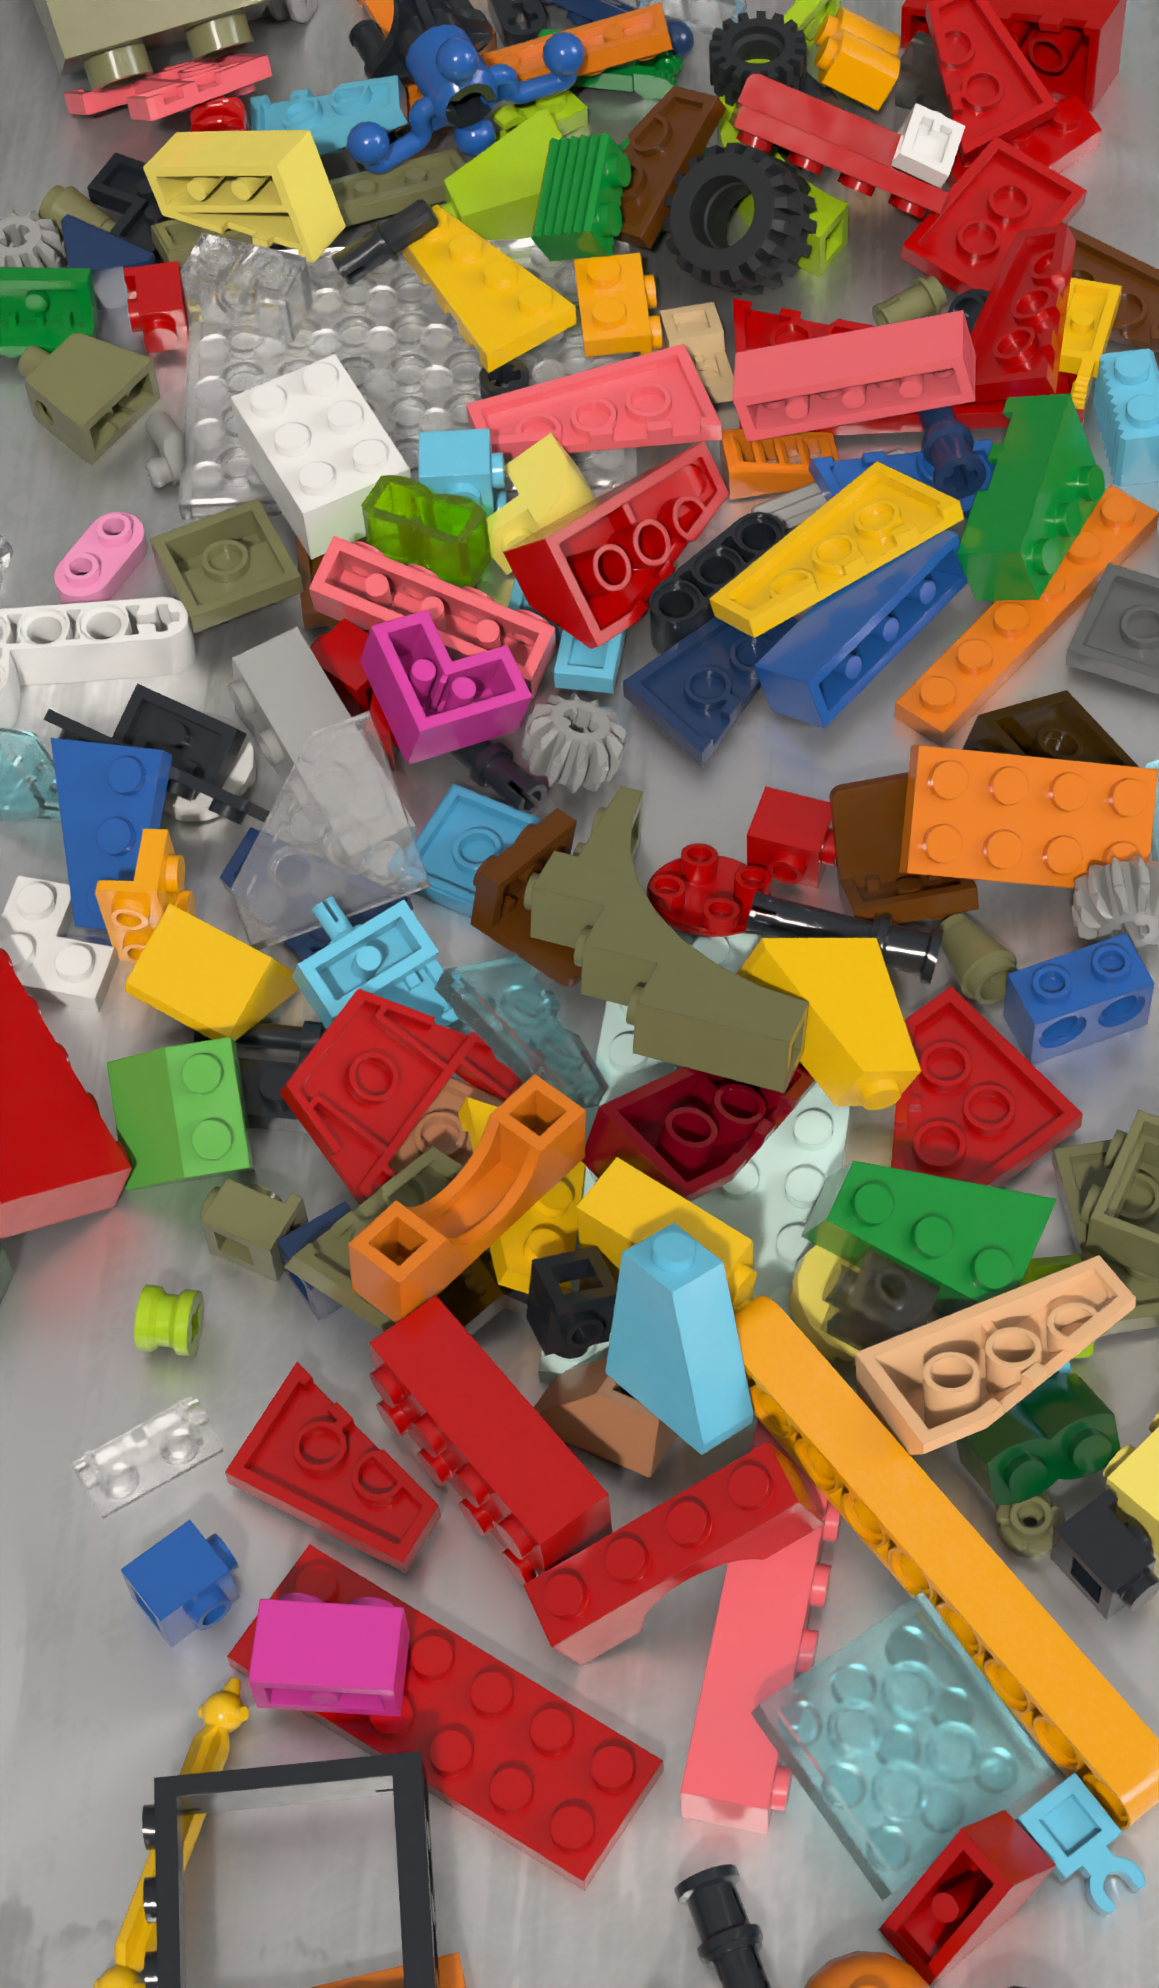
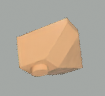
[855,1255,1136,1455]

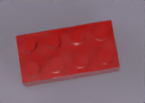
[369,1295,613,1586]

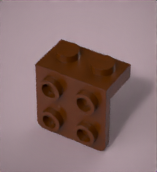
[829,772,979,925]
[470,808,582,987]

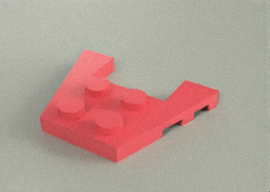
[64,53,272,121]

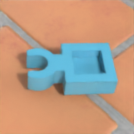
[1015,1773,1146,1917]

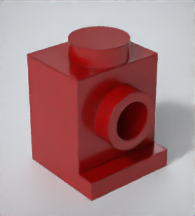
[123,261,191,354]

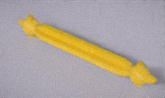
[94,1677,249,1988]

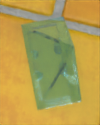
[0,728,61,823]

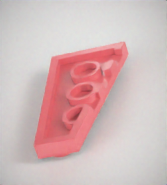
[466,344,722,459]

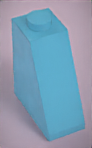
[605,1223,754,1455]

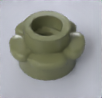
[996,1492,1066,1558]

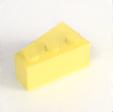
[143,130,346,263]

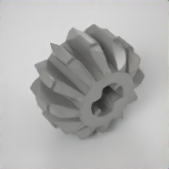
[0,209,67,268]
[521,693,626,794]
[1071,855,1159,953]

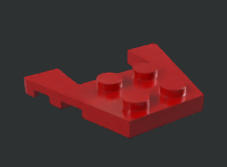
[279,989,544,1205]

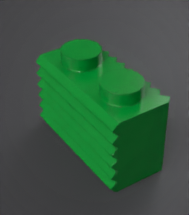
[531,132,631,262]

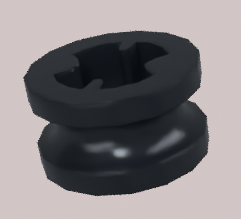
[479,359,530,400]

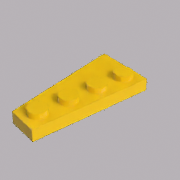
[709,461,964,638]

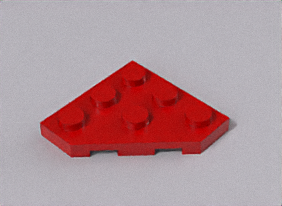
[891,986,1083,1188]

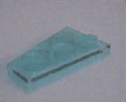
[434,956,609,1109]

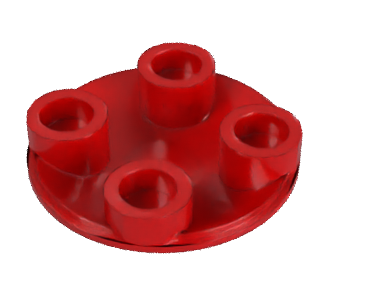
[647,843,772,937]

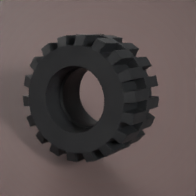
[663,143,817,296]

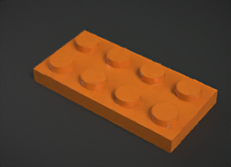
[899,745,1158,889]

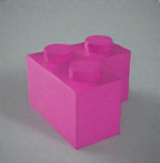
[360,610,532,765]

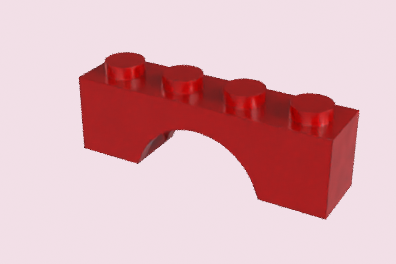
[523,1441,825,1665]

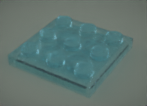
[751,1592,1055,1901]

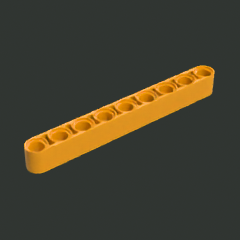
[734,1295,1159,1830]

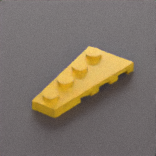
[400,205,577,373]

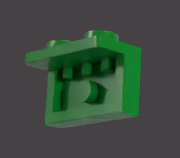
[0,267,100,358]

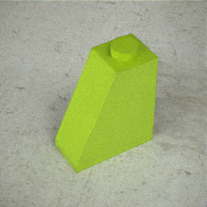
[439,108,563,247]

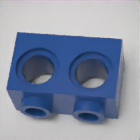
[1003,933,1155,1065]

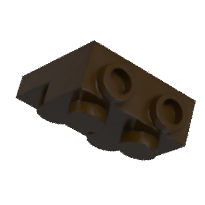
[962,690,1139,767]

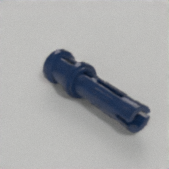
[917,406,986,499]

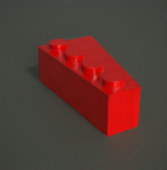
[900,0,1127,112]

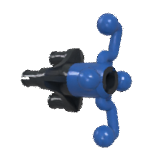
[347,0,585,175]

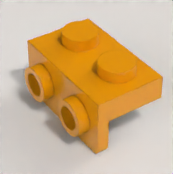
[574,253,662,357]
[95,829,196,964]

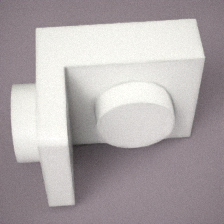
[891,103,965,188]

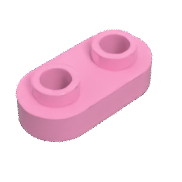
[54,512,148,604]

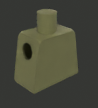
[18,333,161,465]

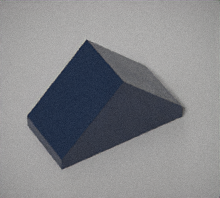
[61,214,156,311]

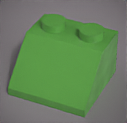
[106,1037,256,1191]

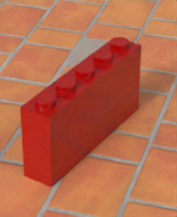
[0,948,131,1239]

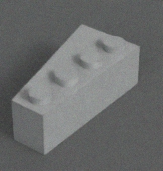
[228,627,416,876]

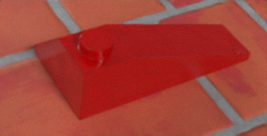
[503,441,729,649]

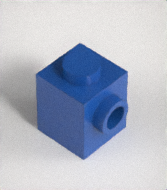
[120,1520,240,1648]

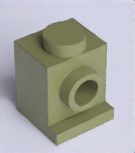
[200,1178,308,1282]

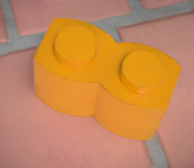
[814,6,901,111]

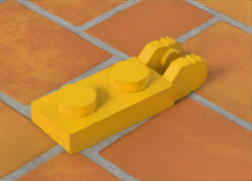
[1051,277,1122,410]

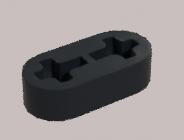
[487,0,547,47]

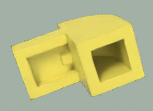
[472,433,594,575]

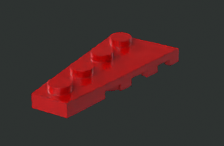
[955,224,1076,406]

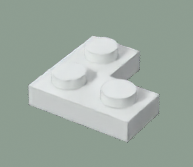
[0,875,119,1012]

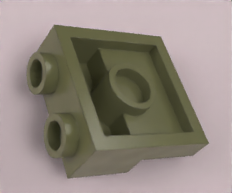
[150,498,304,633]

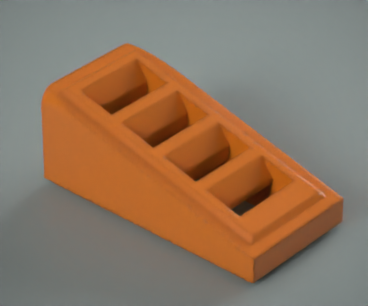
[720,429,839,500]

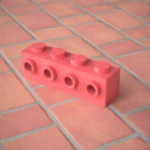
[732,310,976,442]
[309,536,556,701]

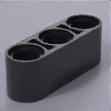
[649,512,785,654]

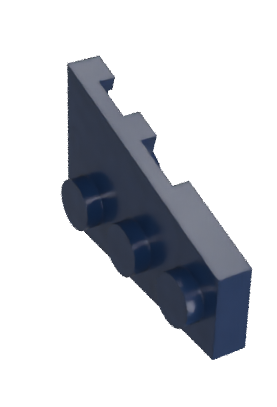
[623,617,798,768]

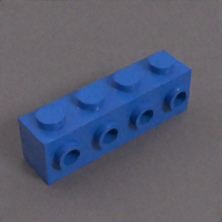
[754,530,968,729]

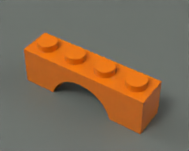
[348,1074,586,1323]

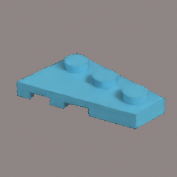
[250,75,408,156]

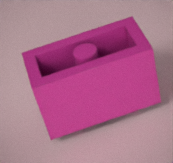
[248,1593,410,1717]

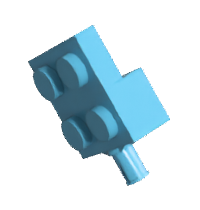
[292,896,471,1029]

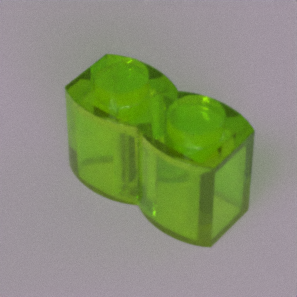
[361,475,491,588]

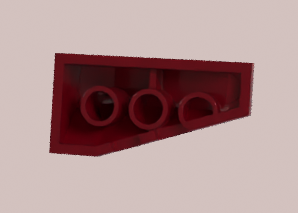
[581,1061,817,1202]

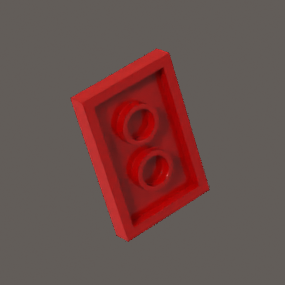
[900,136,1087,295]

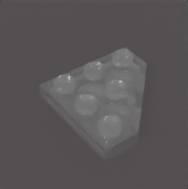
[231,711,431,950]

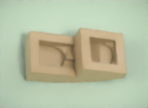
[659,302,734,404]

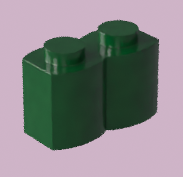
[956,1373,1121,1505]

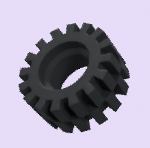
[709,11,807,107]

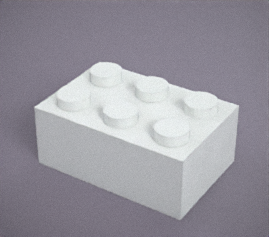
[230,354,416,560]

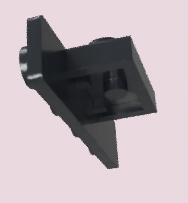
[43,683,270,825]

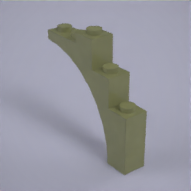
[524,786,809,1093]

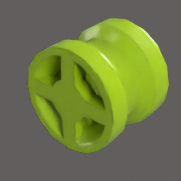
[134,1284,204,1357]

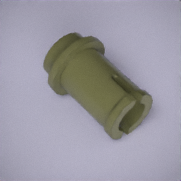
[872,276,947,326]

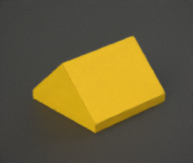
[125,903,299,1041]

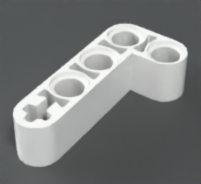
[0,597,197,734]

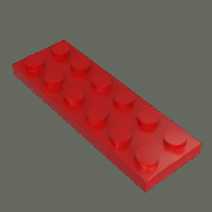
[227,1544,664,1891]

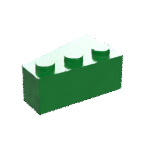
[957,393,1106,601]
[801,1160,1057,1316]

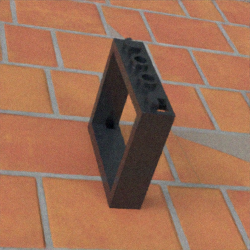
[142,1751,441,1988]

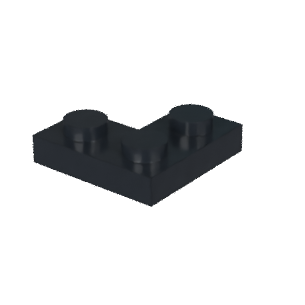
[87,152,173,264]

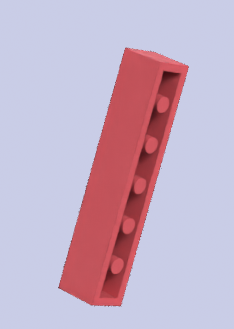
[680,1419,842,1834]

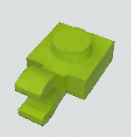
[492,89,588,142]

